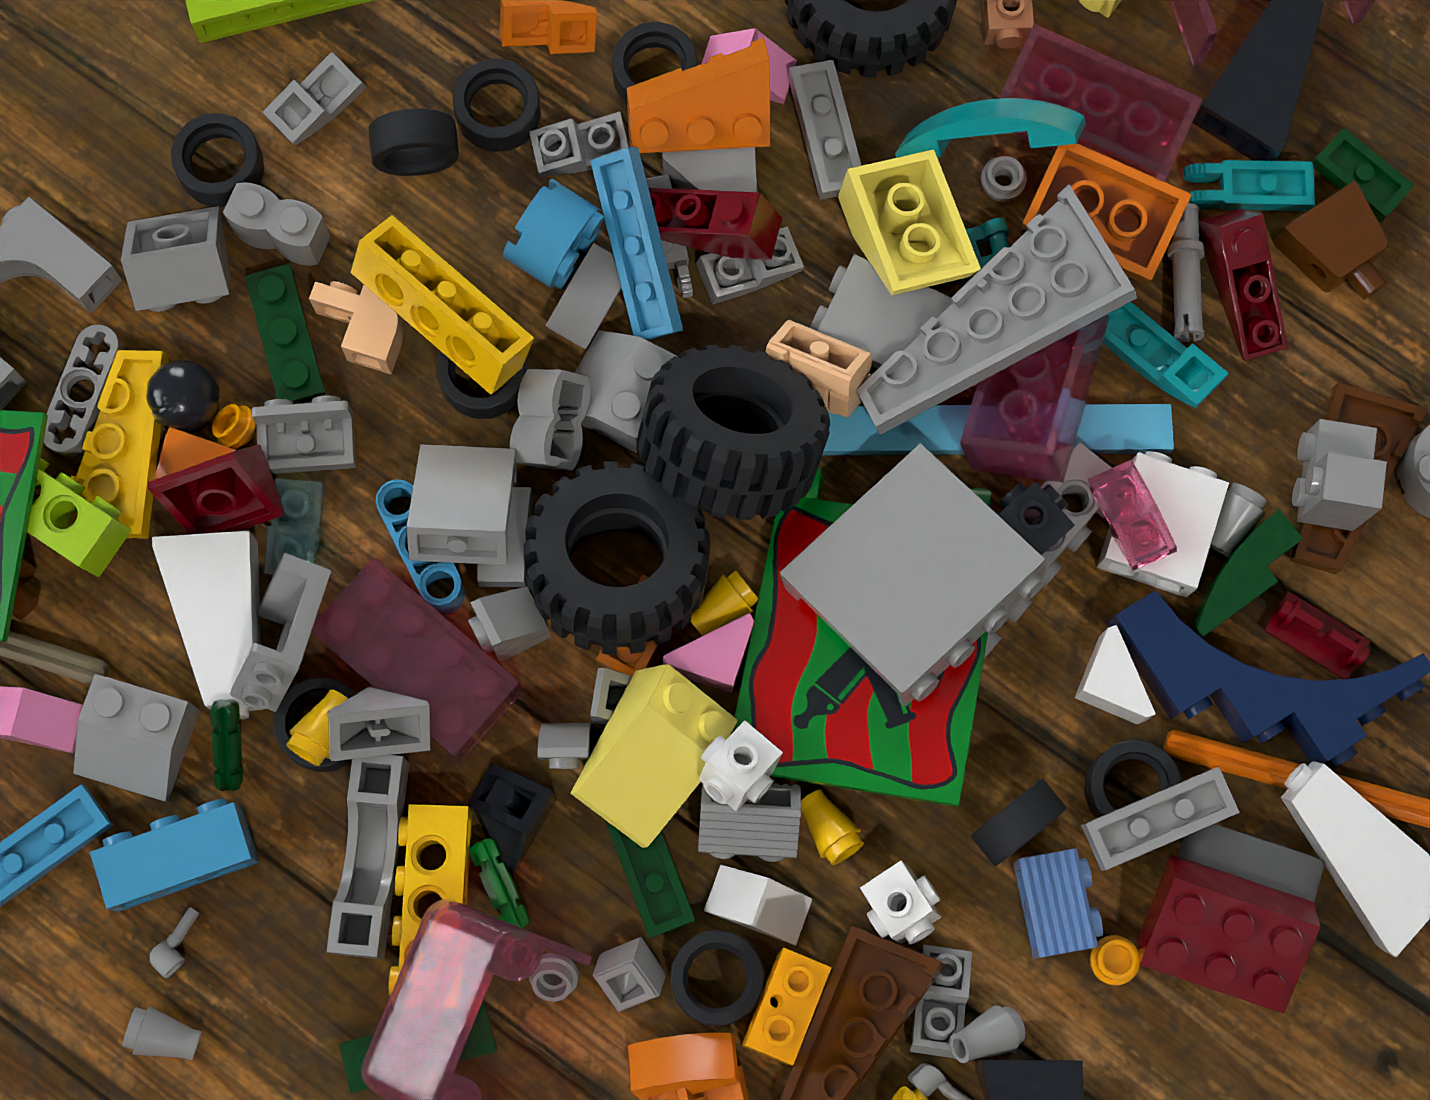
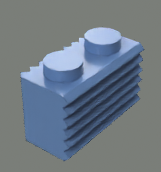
[1013,848,1103,959]

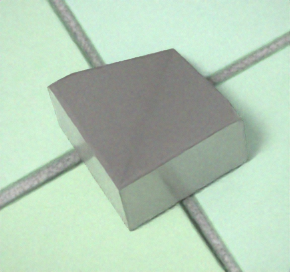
[593,937,666,1012]

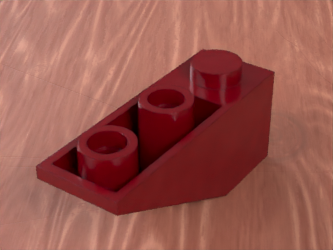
[648,188,782,260]
[1199,209,1288,361]

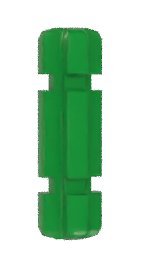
[469,838,531,934]

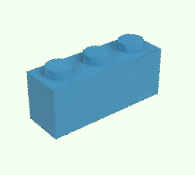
[90,799,260,912]

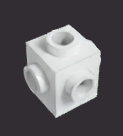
[699,720,783,812]
[860,861,942,944]

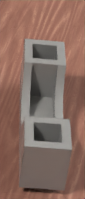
[326,755,410,960]

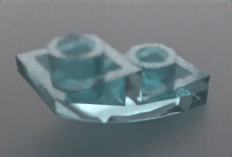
[264,478,326,574]

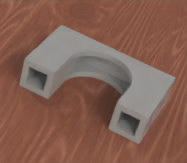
[0,197,123,410]

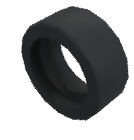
[612,21,698,104]
[453,58,541,152]
[369,108,459,176]
[171,113,264,207]
[437,351,527,419]
[273,677,356,772]
[1084,740,1182,818]
[971,778,1067,866]
[670,930,765,1026]

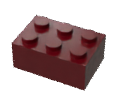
[1137,854,1321,1014]

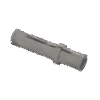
[1167,203,1204,342]

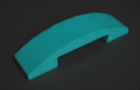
[895,98,1086,158]
[1086,302,1229,408]

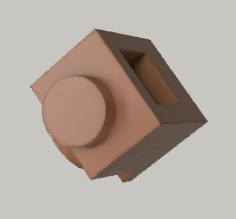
[981,0,1034,49]

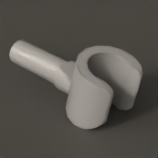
[150,907,200,978]
[908,1063,972,1100]

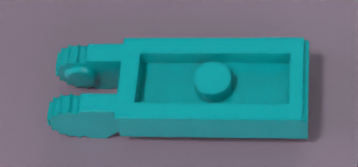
[1183,160,1315,211]

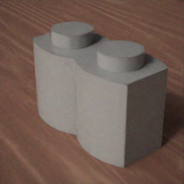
[223,183,331,266]
[510,369,591,471]

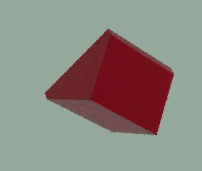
[148,445,284,535]

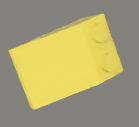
[838,149,981,296]
[571,664,738,848]

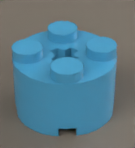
[503,179,604,290]

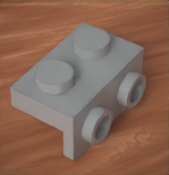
[252,396,356,474]

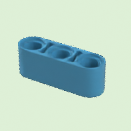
[376,479,466,614]

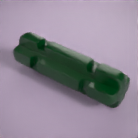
[210,699,243,791]

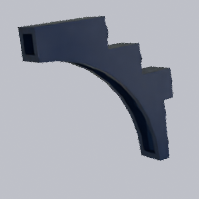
[1107,590,1430,768]

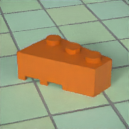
[627,37,770,153]

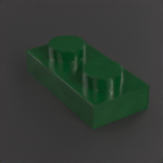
[1312,128,1415,223]

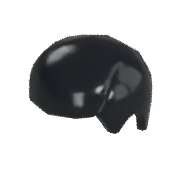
[146,359,220,434]

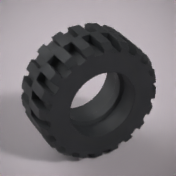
[785,0,957,78]
[637,345,830,520]
[524,461,710,655]

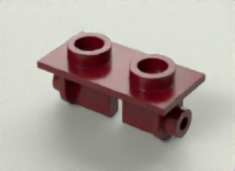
[1263,591,1370,680]

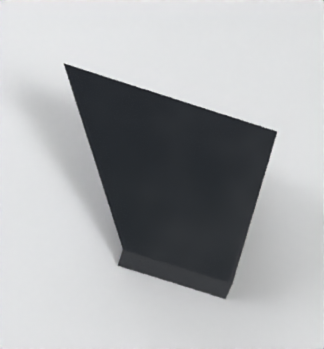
[467,763,557,878]

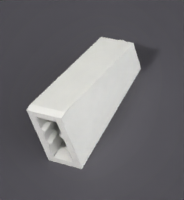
[152,531,263,719]
[1281,761,1430,957]

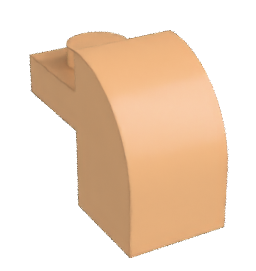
[309,281,403,374]

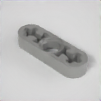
[43,325,123,457]

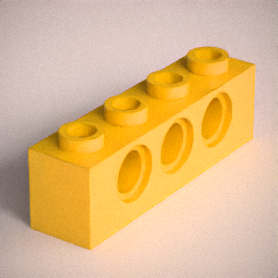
[351,215,534,395]
[389,804,472,1009]

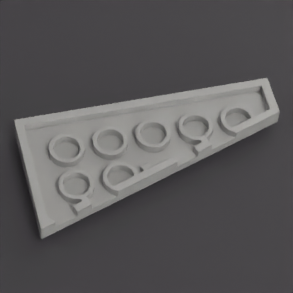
[856,184,1137,435]

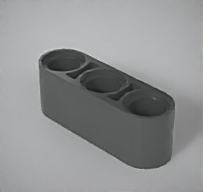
[1178,824,1325,903]

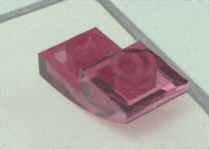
[1088,460,1177,571]

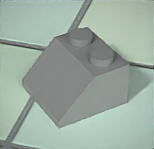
[121,206,231,312]
[575,330,678,453]
[73,674,200,803]

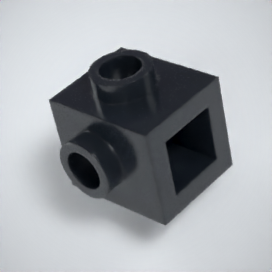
[998,481,1075,555]

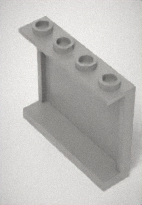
[780,443,1045,707]

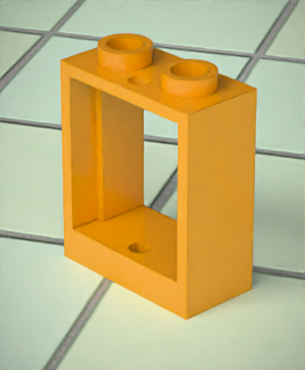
[741,948,832,1066]

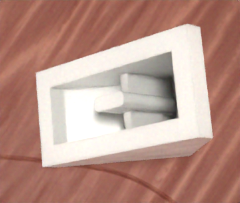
[1074,625,1156,724]
[704,865,812,946]

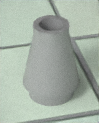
[1210,483,1267,556]
[122,1006,202,1061]
[949,1006,1025,1063]

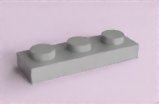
[788,60,862,200]
[1081,767,1240,871]

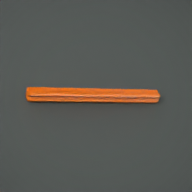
[1164,730,1430,828]

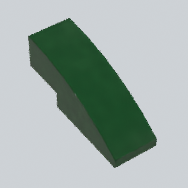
[1190,508,1303,638]

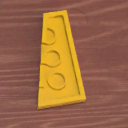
[67,350,169,539]

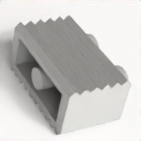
[698,783,801,862]

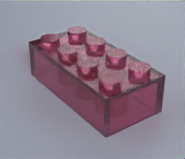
[998,24,1203,182]
[960,314,1109,483]
[311,557,523,763]

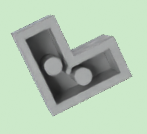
[1292,419,1387,531]

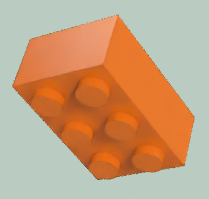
[1021,143,1192,285]

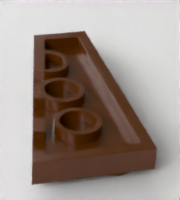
[1290,383,1428,574]
[780,926,946,1100]

